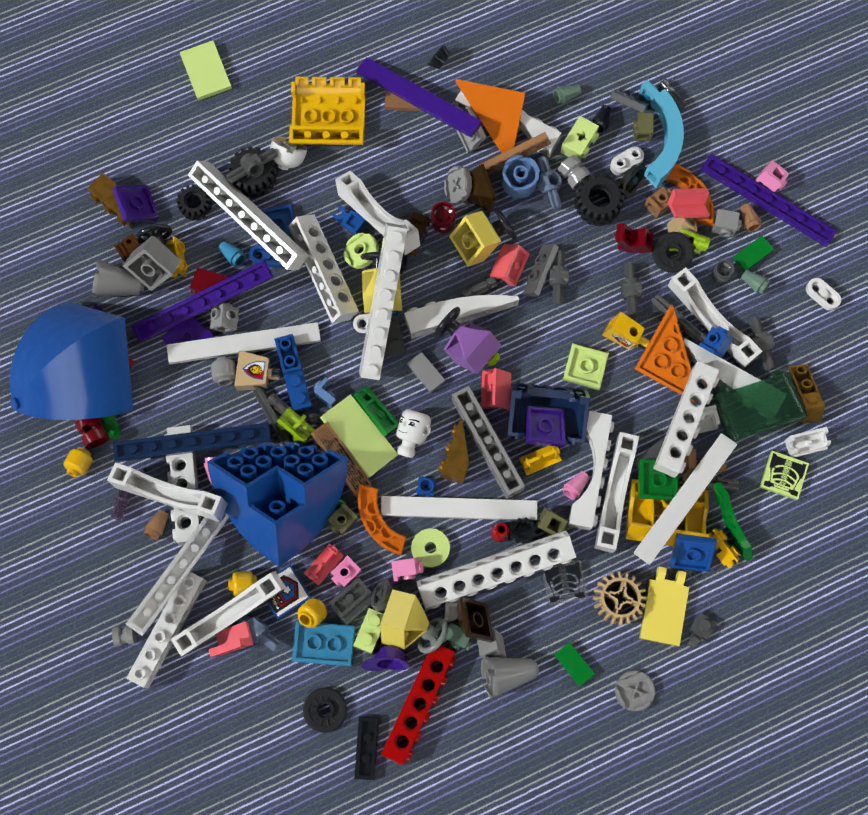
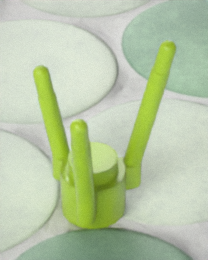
[668,228,710,254]

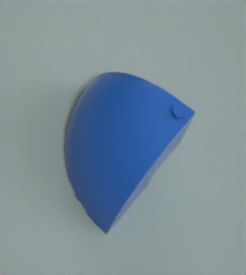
[207,442,348,567]

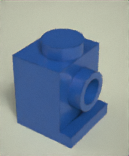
[699,326,734,358]

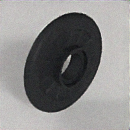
[652,232,694,273]
[303,687,347,733]

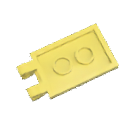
[639,567,689,647]

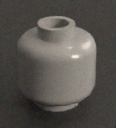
[211,356,236,386]

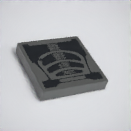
[610,89,650,112]

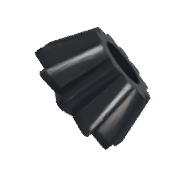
[428,44,450,69]
[509,517,538,545]

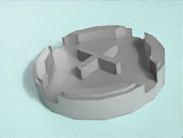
[444,166,472,203]
[614,670,655,712]

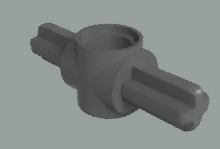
[226,148,278,183]
[549,250,569,304]
[621,262,642,317]
[749,317,776,371]

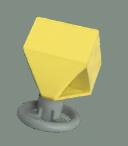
[381,589,448,654]

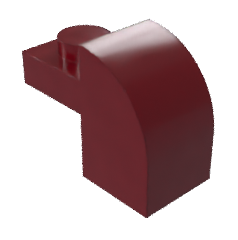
[615,223,654,253]

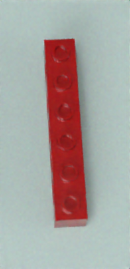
[381,645,457,765]

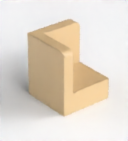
[667,217,698,239]

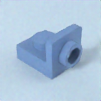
[314,377,337,409]

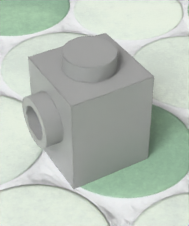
[711,209,742,237]

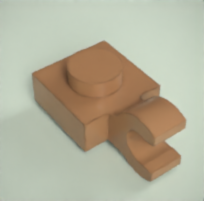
[681,449,697,484]

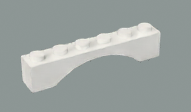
[455,91,561,158]
[335,171,420,255]
[668,267,763,369]
[568,411,615,531]
[594,432,639,553]
[107,463,228,522]
[170,571,286,656]

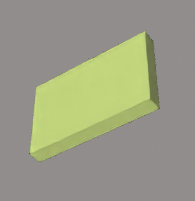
[180,41,232,101]

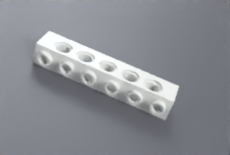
[288,214,359,324]
[653,361,720,478]
[164,425,201,546]
[126,572,207,689]

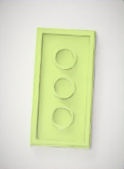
[320,394,398,478]

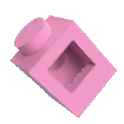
[755,160,790,192]
[330,555,362,588]
[391,557,423,581]

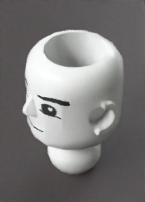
[396,409,431,458]

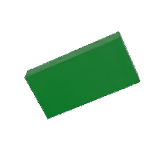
[733,236,774,272]
[554,642,595,687]

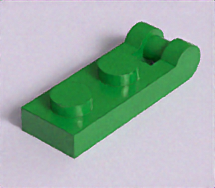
[351,386,399,437]

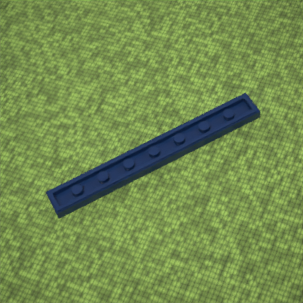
[113,422,272,462]

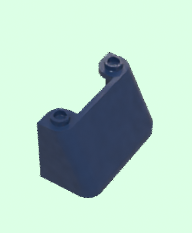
[507,383,590,445]

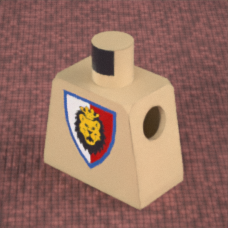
[234,351,281,391]

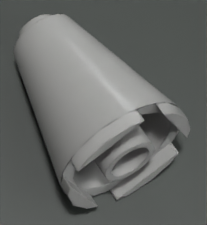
[92,259,145,297]
[481,657,539,698]

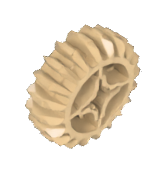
[593,571,647,626]

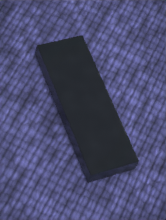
[354,716,379,780]

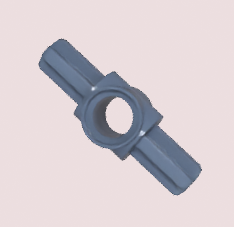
[537,156,562,209]
[236,615,281,651]

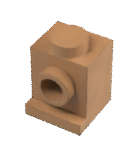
[644,187,672,218]

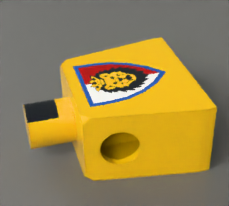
[602,312,650,350]

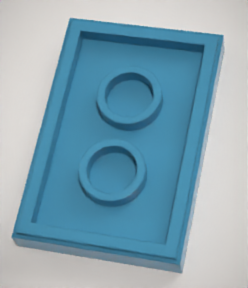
[292,621,356,667]

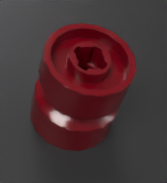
[431,202,455,234]
[75,418,109,449]

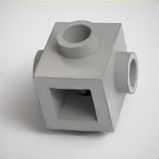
[210,302,239,333]

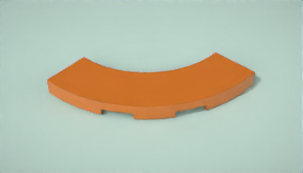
[665,164,714,226]
[357,484,406,556]

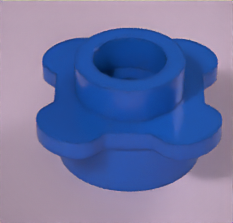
[416,476,437,497]

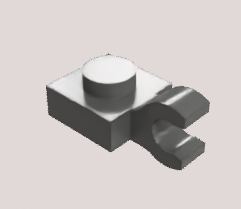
[687,612,717,649]

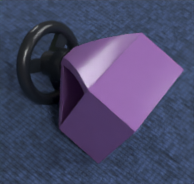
[434,307,502,374]

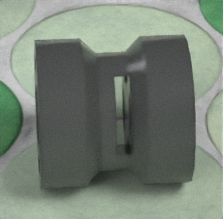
[712,260,734,284]

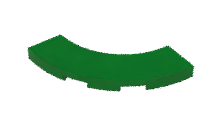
[713,482,753,562]

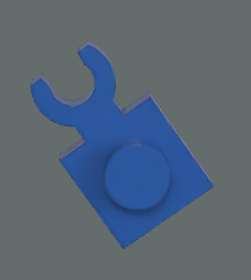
[332,206,367,235]

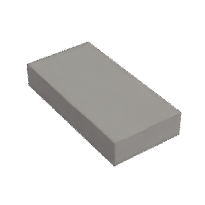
[407,352,445,393]

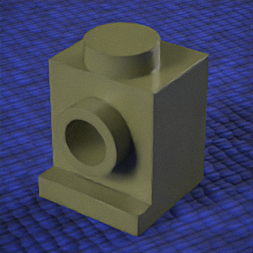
[632,111,653,141]
[328,503,359,536]
[536,507,568,535]

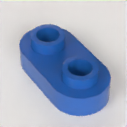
[249,245,283,268]

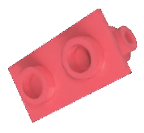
[304,543,344,586]

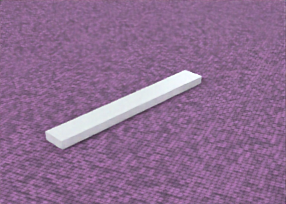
[166,322,321,364]
[634,433,737,565]
[381,496,537,521]
[126,512,229,636]

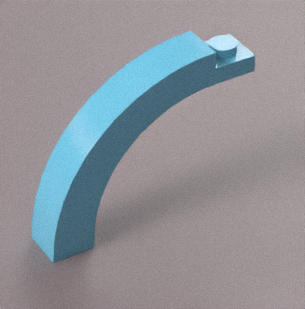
[639,80,684,188]

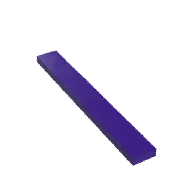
[356,57,482,138]
[701,154,837,247]
[131,260,274,343]

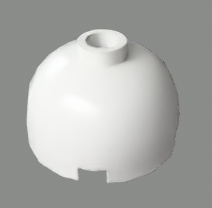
[270,137,307,170]

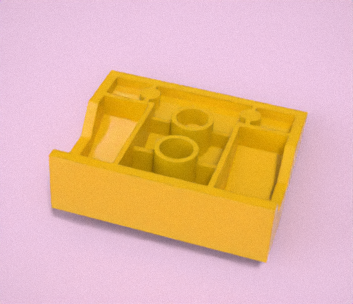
[625,479,709,546]

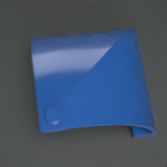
[10,301,134,420]

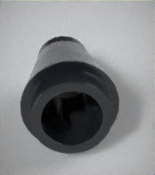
[591,105,611,133]

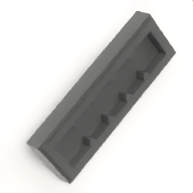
[522,244,559,297]

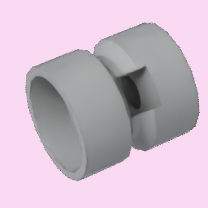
[558,155,592,190]

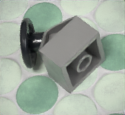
[123,224,181,291]

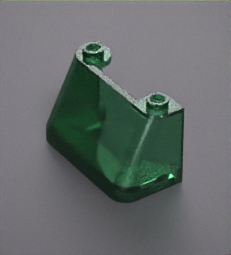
[713,369,808,439]

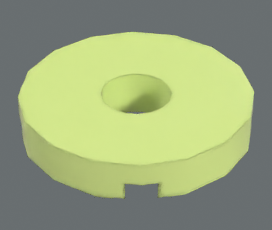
[343,233,379,269]
[411,528,450,568]

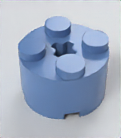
[501,155,539,199]

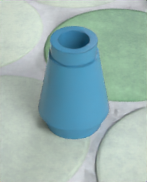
[219,241,246,267]

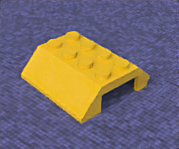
[289,76,365,145]

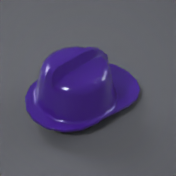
[361,645,410,671]

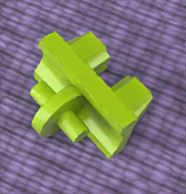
[277,407,315,444]

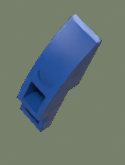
[274,334,312,413]

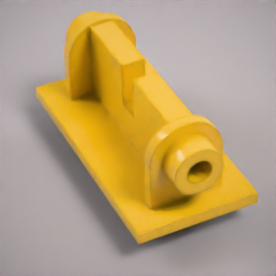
[165,237,187,278]
[519,446,562,475]
[708,528,740,568]

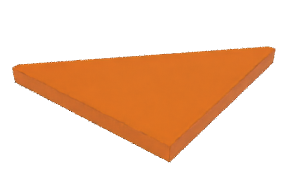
[456,79,526,153]
[634,305,698,404]

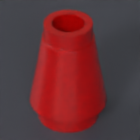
[491,523,510,542]

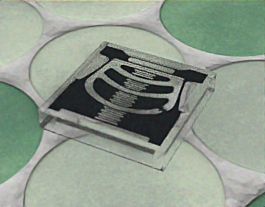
[542,560,587,606]

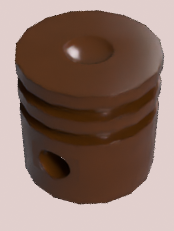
[114,234,140,263]

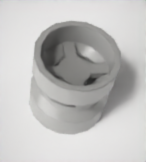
[112,626,137,647]

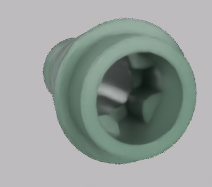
[553,84,581,104]
[741,270,771,294]

